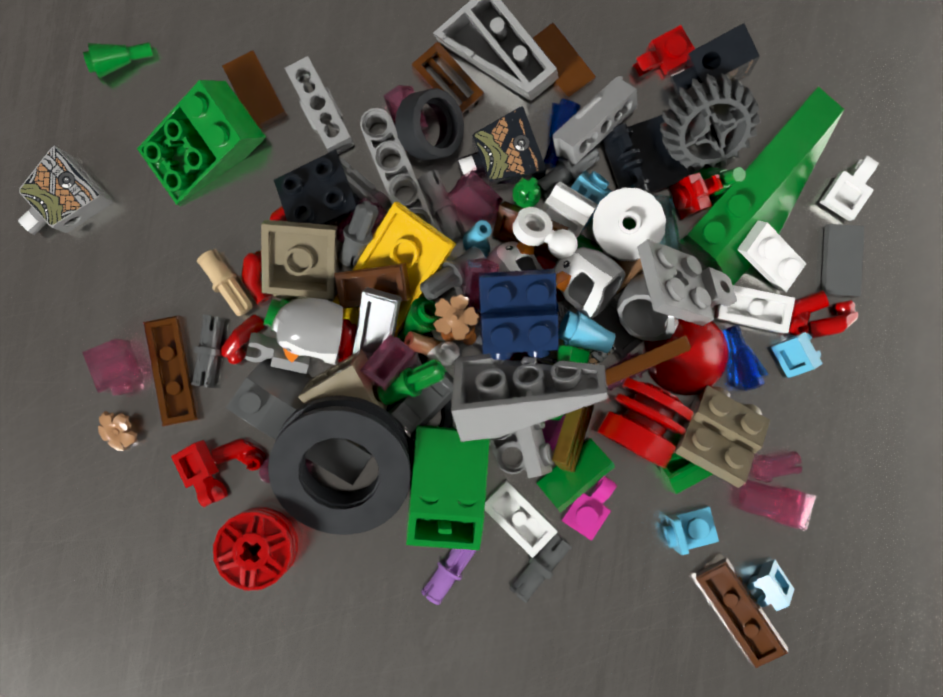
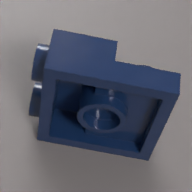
[479,269,558,360]

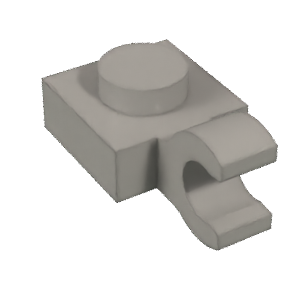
[245,333,310,374]

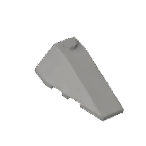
[451,354,608,442]

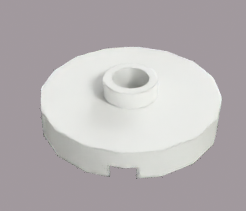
[592,187,666,261]

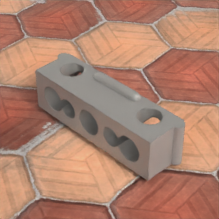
[285,56,355,154]
[553,76,638,165]

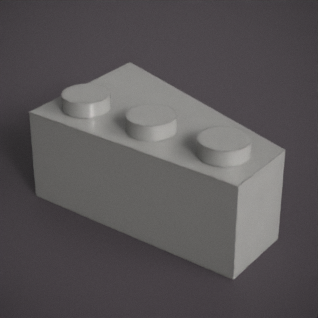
[433,0,558,101]

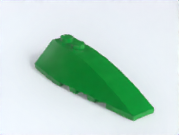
[678,86,844,285]

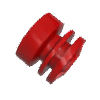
[597,377,695,468]
[213,504,302,591]

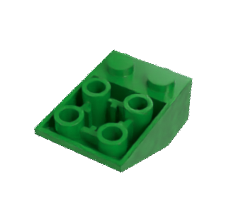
[137,80,266,205]
[406,425,490,550]

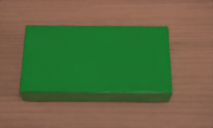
[536,438,616,513]

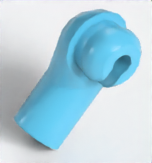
[463,220,492,258]

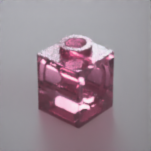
[82,339,144,397]

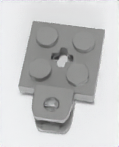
[637,239,737,326]

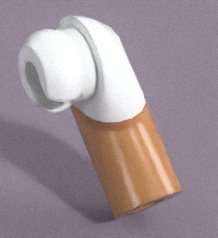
[404,331,460,366]

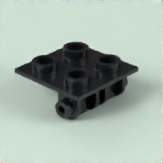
[602,115,689,193]
[274,149,361,225]

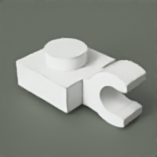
[820,155,879,221]

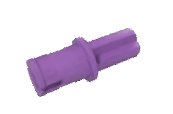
[421,549,477,605]

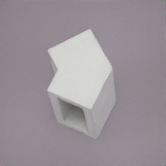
[541,182,598,238]

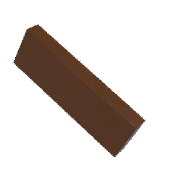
[143,315,201,426]
[605,335,691,386]
[695,557,788,668]

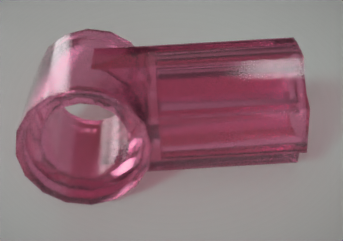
[737,479,816,531]

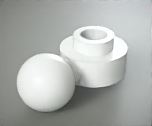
[513,207,578,259]

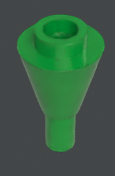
[83,42,154,79]
[694,166,746,201]
[395,297,442,347]

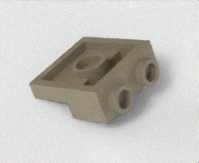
[261,220,339,300]
[674,385,770,488]

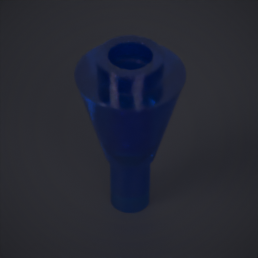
[544,99,581,166]
[725,325,770,391]

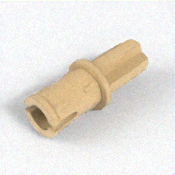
[197,249,253,316]

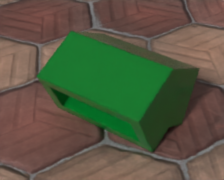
[659,453,713,494]

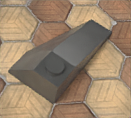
[226,359,373,486]

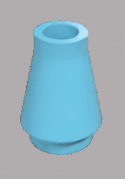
[558,311,615,354]

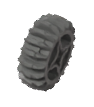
[660,73,761,171]

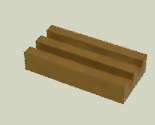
[552,404,594,472]

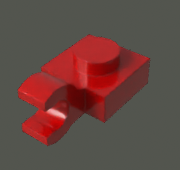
[632,25,695,78]
[670,172,723,220]
[171,440,228,508]

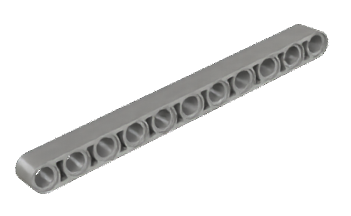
[360,108,526,474]

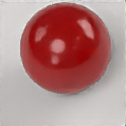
[643,319,729,396]

